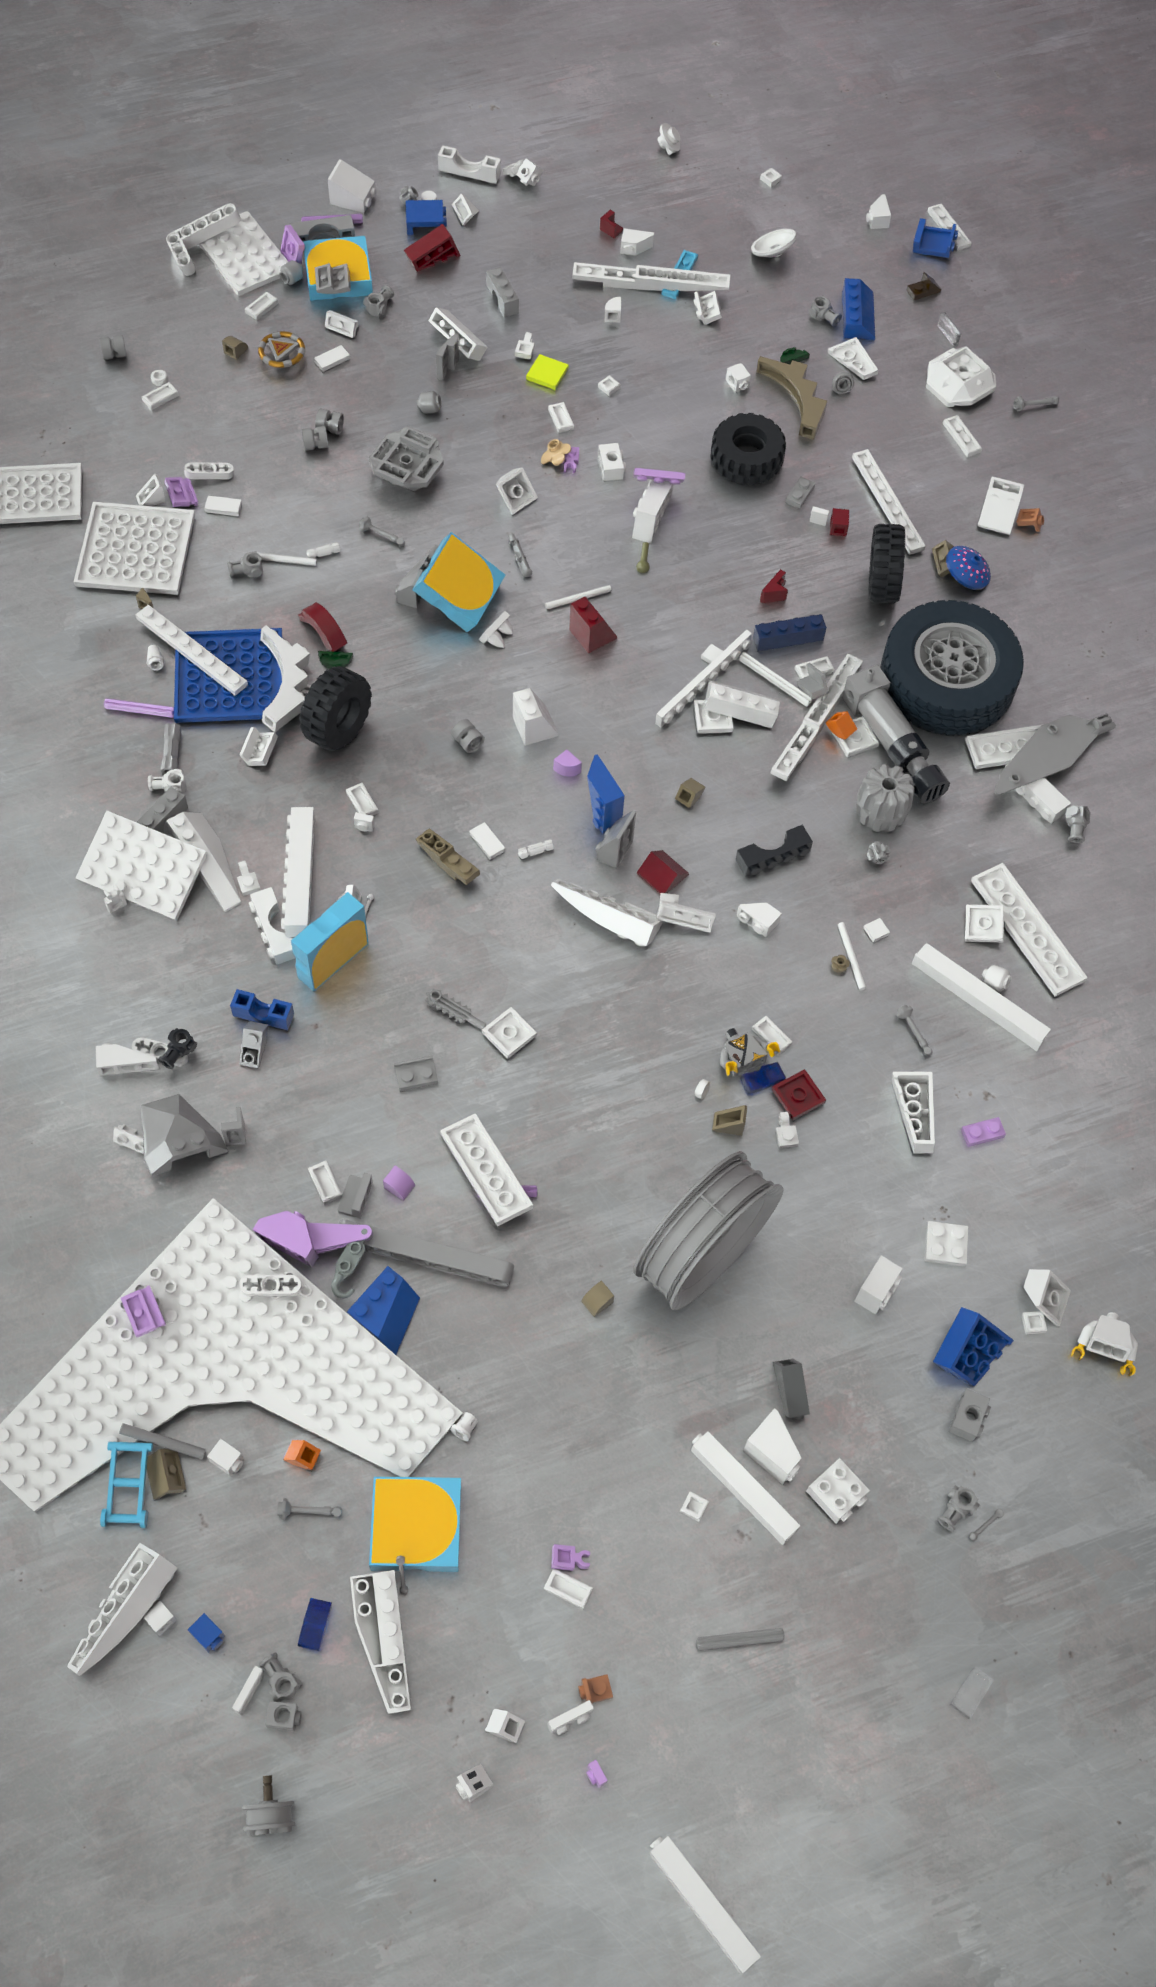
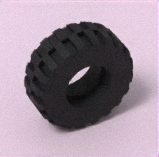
[711,413,786,485]
[869,524,905,603]
[300,666,372,751]

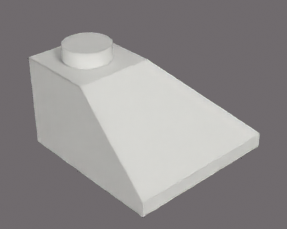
[496,468,538,515]
[1024,1269,1071,1326]

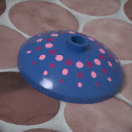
[946,546,991,590]

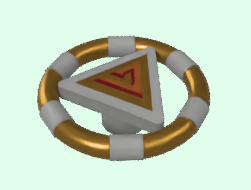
[258,331,305,368]

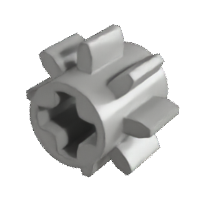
[399,186,418,205]
[866,841,891,864]

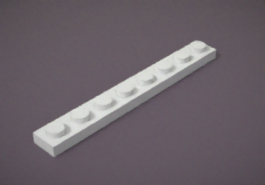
[852,449,926,555]
[135,605,248,696]
[655,630,752,728]

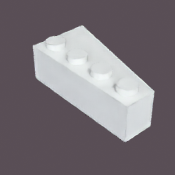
[632,480,674,544]
[892,1072,935,1153]

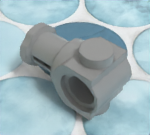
[363,285,394,317]
[809,295,842,327]
[227,551,263,577]
[1066,805,1091,843]
[937,1485,980,1532]
[259,1652,303,1702]

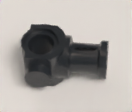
[158,1028,197,1069]

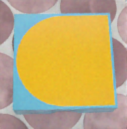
[303,236,373,301]
[412,532,505,632]
[291,892,369,992]
[369,1477,461,1572]

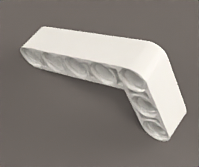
[166,203,241,276]

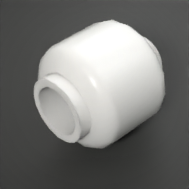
[982,965,1012,992]

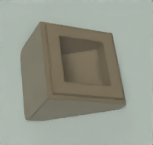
[136,588,153,609]

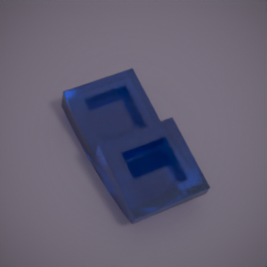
[740,1062,786,1094]
[298,1598,332,1651]

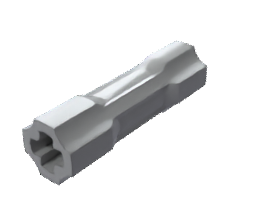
[161,723,181,775]

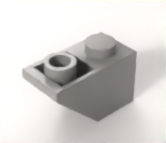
[239,1021,269,1068]

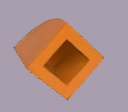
[825,711,857,739]
[283,1440,321,1470]

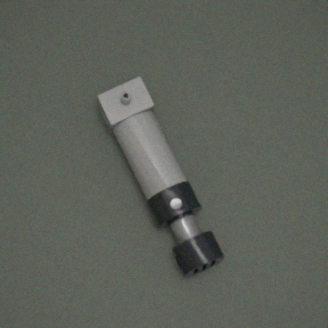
[842,665,950,804]

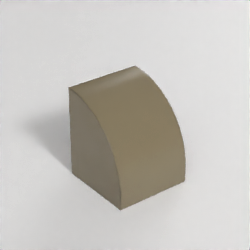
[222,336,248,360]
[675,778,706,808]
[581,1280,614,1317]

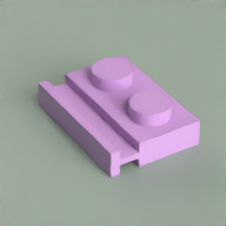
[164,477,198,507]
[121,1285,166,1338]

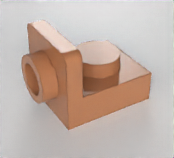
[1016,508,1044,532]
[578,1674,613,1704]

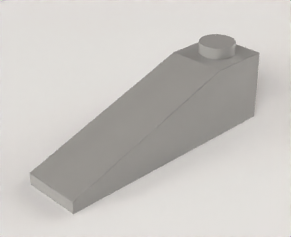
[395,545,439,608]

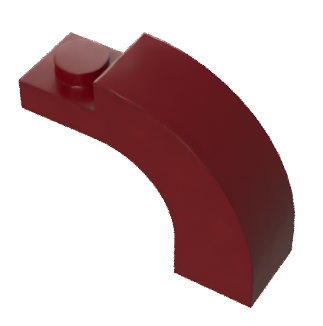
[298,602,348,652]

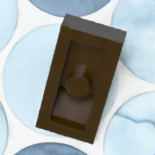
[907,272,941,300]

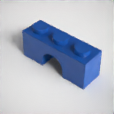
[230,989,294,1030]

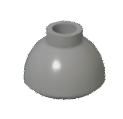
[832,372,854,395]

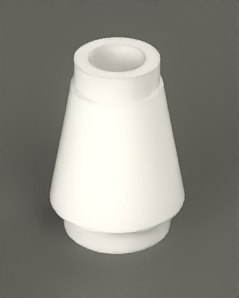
[147,645,165,671]

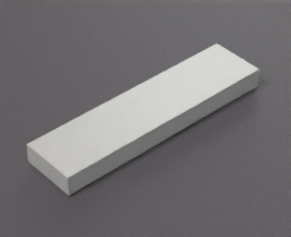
[927,204,972,252]

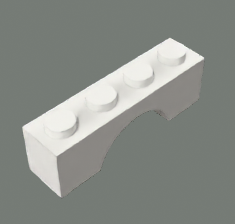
[438,145,501,184]
[248,887,295,965]

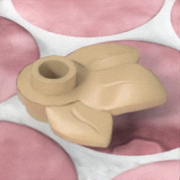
[541,439,571,466]

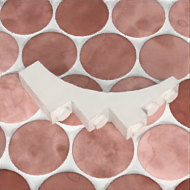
[260,625,310,732]

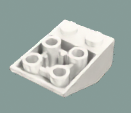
[977,477,1024,535]

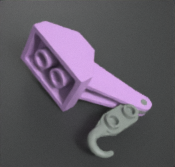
[253,1211,373,1299]

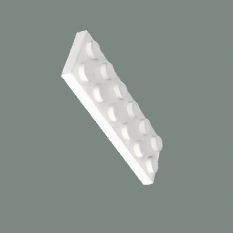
[965,724,1044,769]
[440,1114,533,1226]

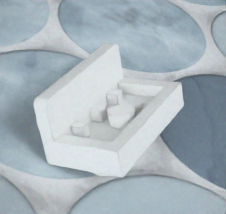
[693,291,722,325]
[240,727,278,766]

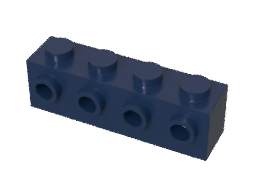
[753,614,827,652]

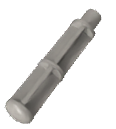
[508,533,532,577]

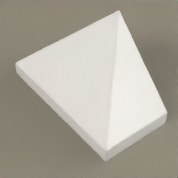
[452,193,479,226]

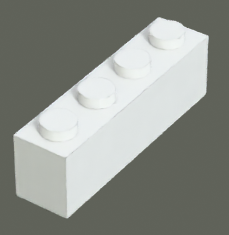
[429,307,488,361]
[1005,764,1071,824]

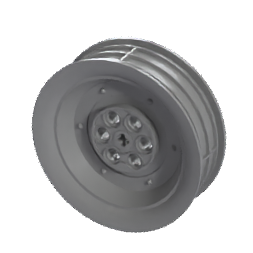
[633,1151,784,1310]

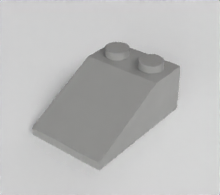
[596,810,636,868]

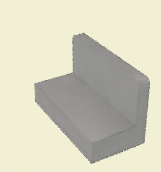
[797,663,829,700]
[221,1107,246,1146]
[338,1173,373,1218]

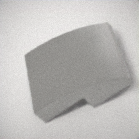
[315,263,351,294]
[436,334,459,380]

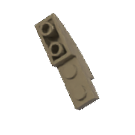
[416,828,480,885]

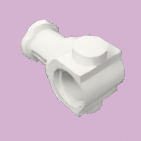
[148,769,186,794]

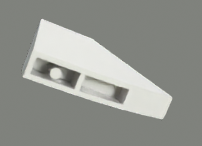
[350,1570,411,1714]

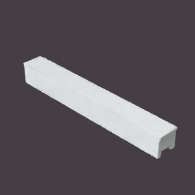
[912,943,1051,1051]

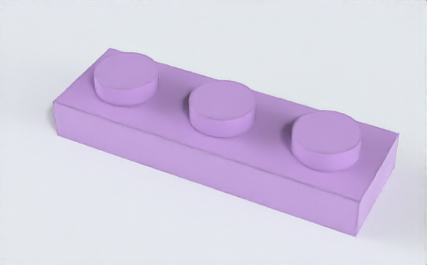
[633,468,685,485]

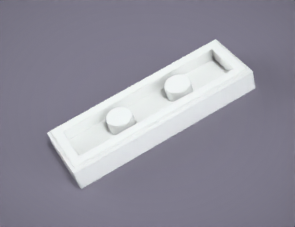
[943,415,982,457]
[656,900,716,933]

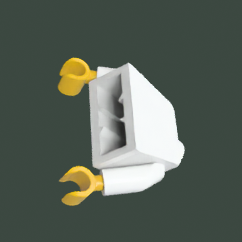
[1071,1312,1138,1376]

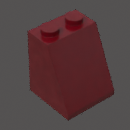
[569,597,617,654]

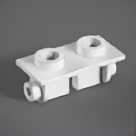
[113,1124,144,1154]

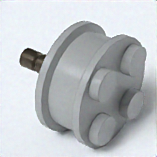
[242,1775,295,1836]

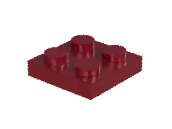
[771,1069,826,1121]

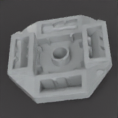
[369,426,444,492]

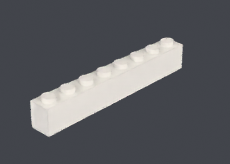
[281,807,315,937]

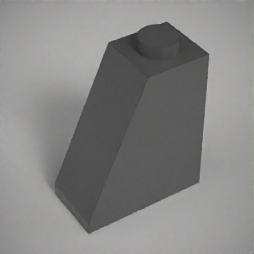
[773,1358,810,1420]

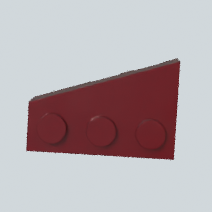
[404,224,461,272]

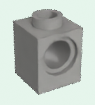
[265,1701,301,1731]

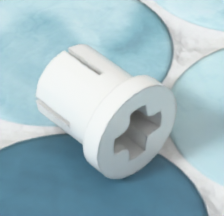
[450,1412,478,1441]

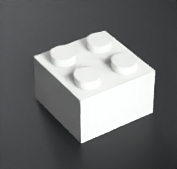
[854,1255,903,1315]

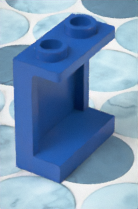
[406,200,447,235]
[913,218,959,258]

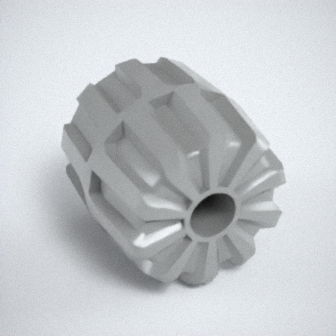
[856,764,915,832]

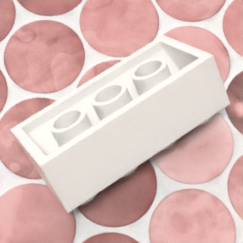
[704,680,780,728]

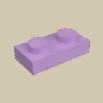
[961,1117,1006,1147]

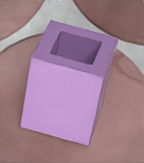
[553,749,582,777]
[383,1166,415,1201]

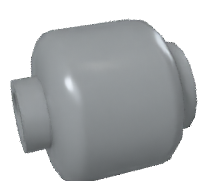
[279,260,303,285]
[417,391,442,414]

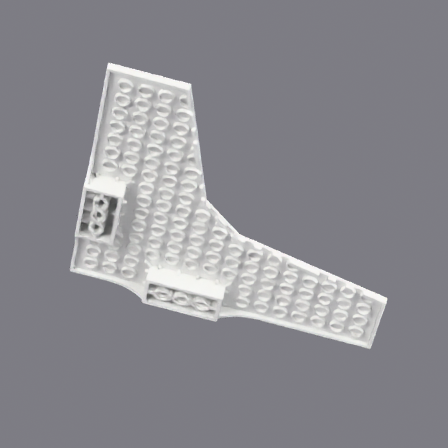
[0,1198,463,1512]

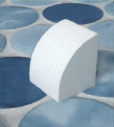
[604,297,621,323]
[143,1600,177,1636]
[485,1709,525,1743]

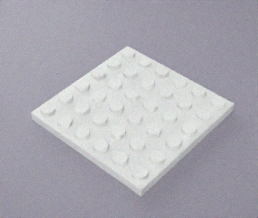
[74,502,195,595]

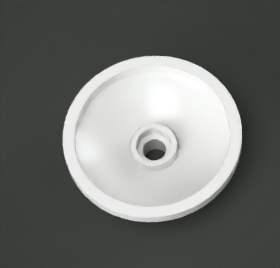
[751,229,797,258]

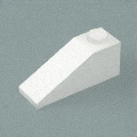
[96,1043,159,1076]

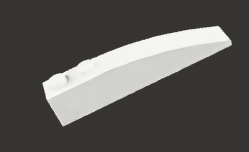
[166,812,241,912]
[551,879,664,946]
[67,1543,177,1676]

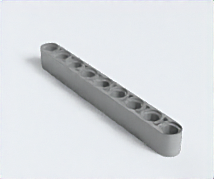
[339,1219,514,1287]

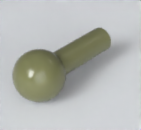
[636,542,650,573]

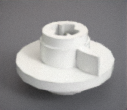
[658,123,681,155]

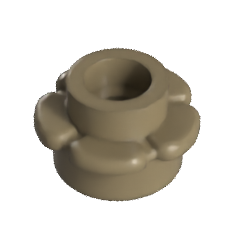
[831,955,850,973]

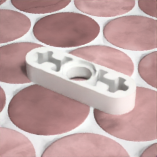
[184,462,234,479]
[132,1038,188,1067]
[240,1275,302,1296]

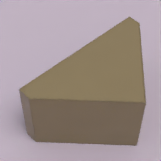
[712,1105,747,1136]

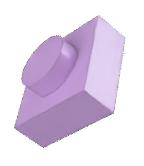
[586,1760,608,1788]

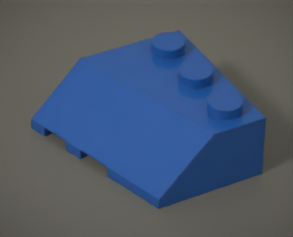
[587,754,625,834]
[346,1266,420,1355]
[933,1307,1014,1386]

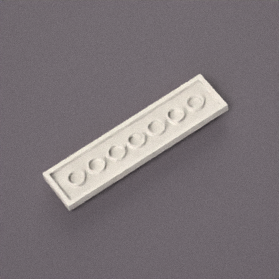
[971,863,1088,997]

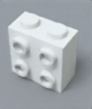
[806,1458,870,1524]

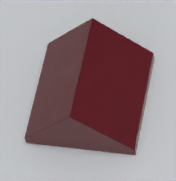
[637,850,689,894]

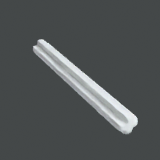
[739,652,812,706]

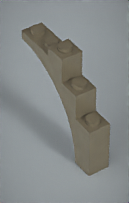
[756,356,827,440]

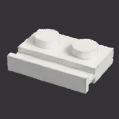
[548,1700,594,1735]

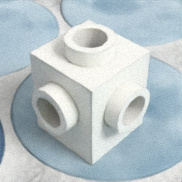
[516,158,544,186]

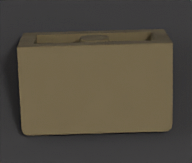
[932,540,955,577]
[147,1449,186,1499]

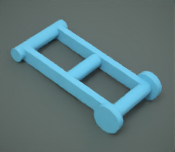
[100,1442,153,1528]

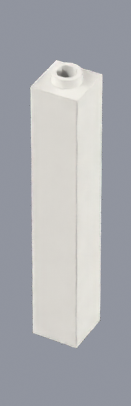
[691,1431,800,1545]
[649,1836,761,1974]

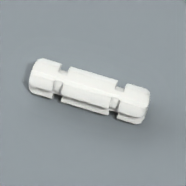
[307,542,340,559]
[518,839,554,859]

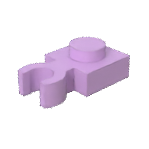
[563,447,579,473]
[551,1544,590,1571]

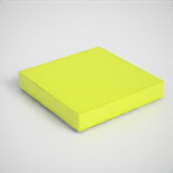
[526,354,569,390]

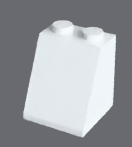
[328,159,377,213]
[513,688,558,746]
[743,1408,801,1485]

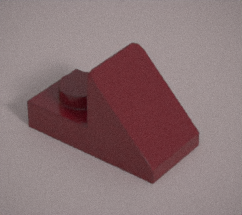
[760,569,788,603]

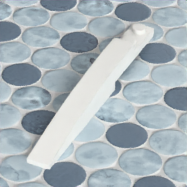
[572,262,730,291]
[770,654,863,781]

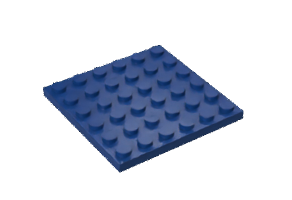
[174,628,282,723]

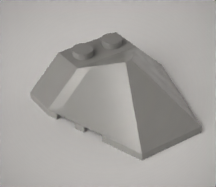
[141,1094,228,1176]

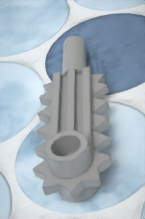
[425,989,486,1030]

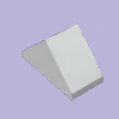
[136,474,166,507]

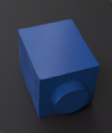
[187,1613,225,1653]

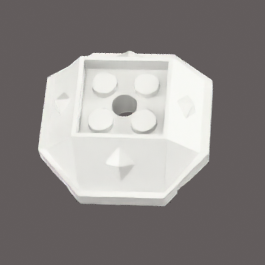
[926,346,996,407]

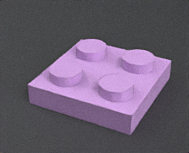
[280,225,305,264]

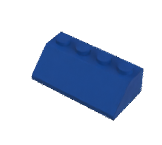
[842,278,875,340]

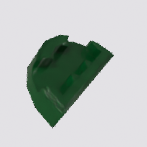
[780,347,810,365]
[318,651,353,669]

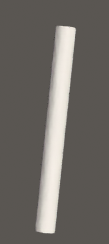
[248,552,317,566]
[545,585,612,610]
[838,922,866,991]

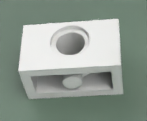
[598,443,626,481]

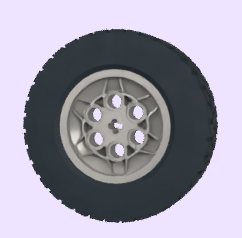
[880,600,1024,736]

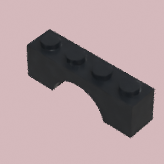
[736,824,813,877]

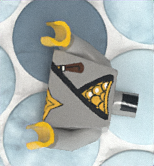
[720,1028,781,1077]

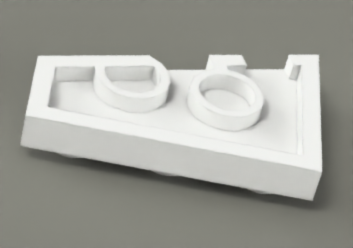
[828,337,878,380]

